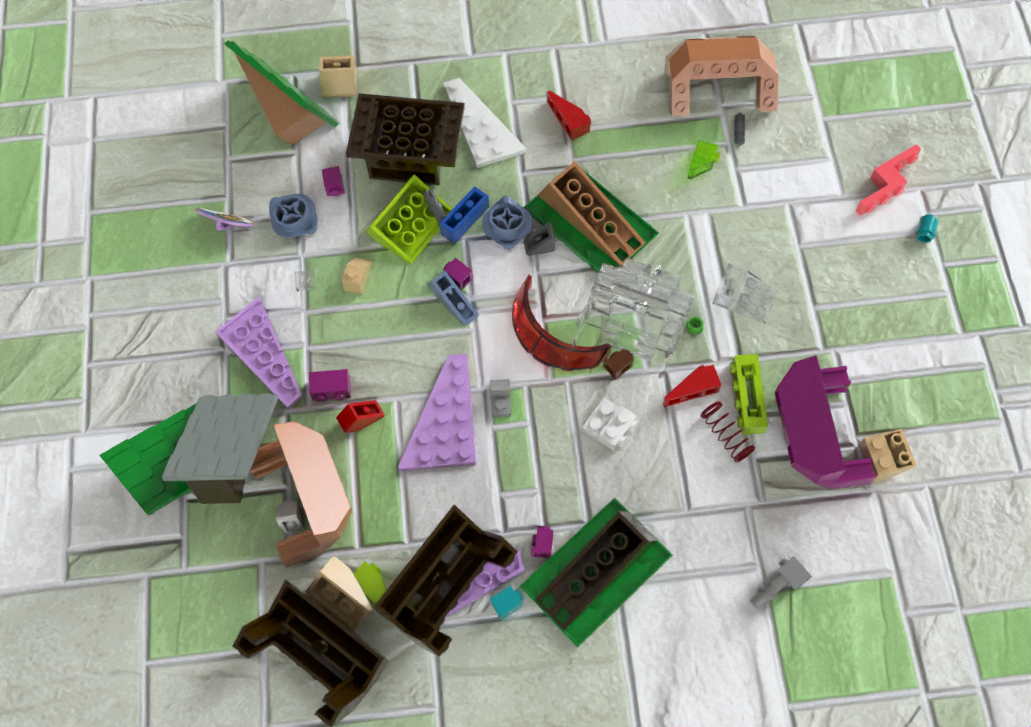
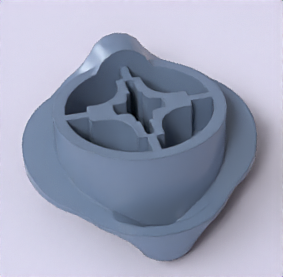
[269,194,317,238]
[482,196,532,250]

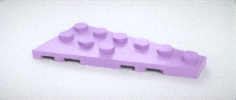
[215,296,303,410]

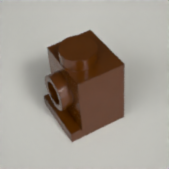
[603,349,634,380]

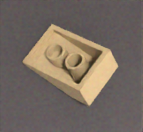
[305,556,373,631]

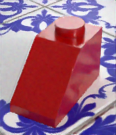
[336,400,385,433]

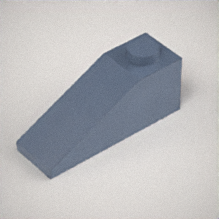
[426,271,479,327]

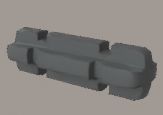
[734,113,745,146]

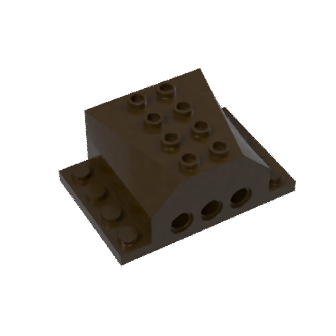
[346,93,465,186]

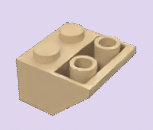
[319,55,357,98]
[858,429,917,482]

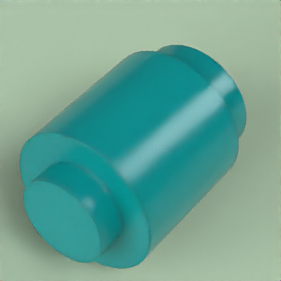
[916,214,939,243]

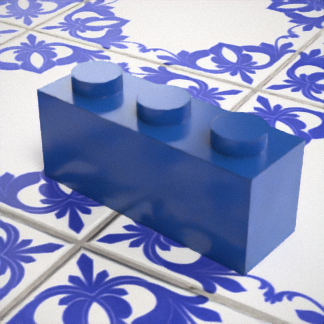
[439,186,489,244]

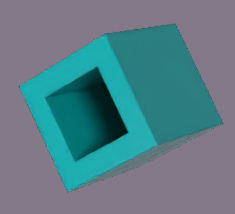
[490,586,524,620]

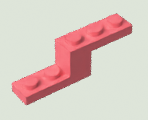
[856,144,921,216]

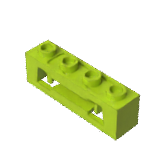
[729,354,768,434]

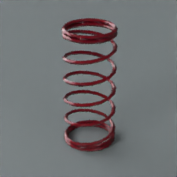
[700,401,756,463]

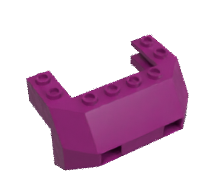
[774,355,876,490]

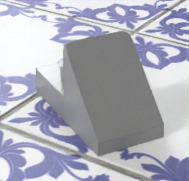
[490,379,511,417]

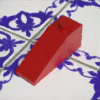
[547,91,591,140]
[663,364,721,407]

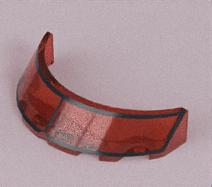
[512,274,612,372]

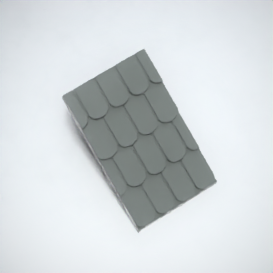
[162,393,278,504]

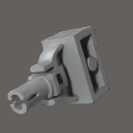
[750,556,813,610]

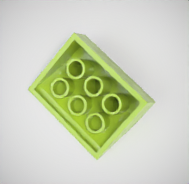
[365,175,452,264]

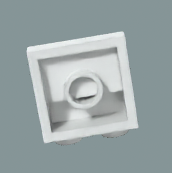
[582,398,638,451]

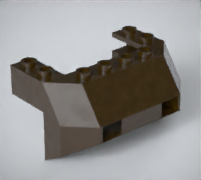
[374,504,518,657]
[232,580,389,727]

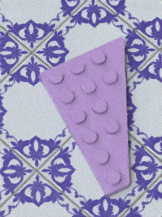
[399,354,476,472]

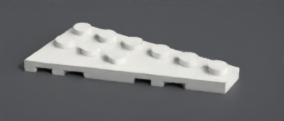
[443,78,527,168]

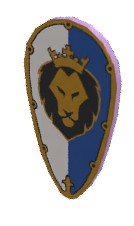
[195,208,254,231]

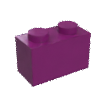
[309,369,351,402]

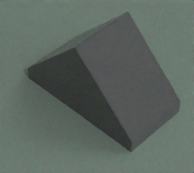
[523,222,555,256]

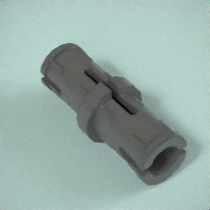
[422,188,446,226]

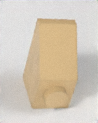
[342,257,373,294]

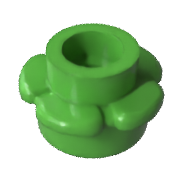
[685,316,704,334]

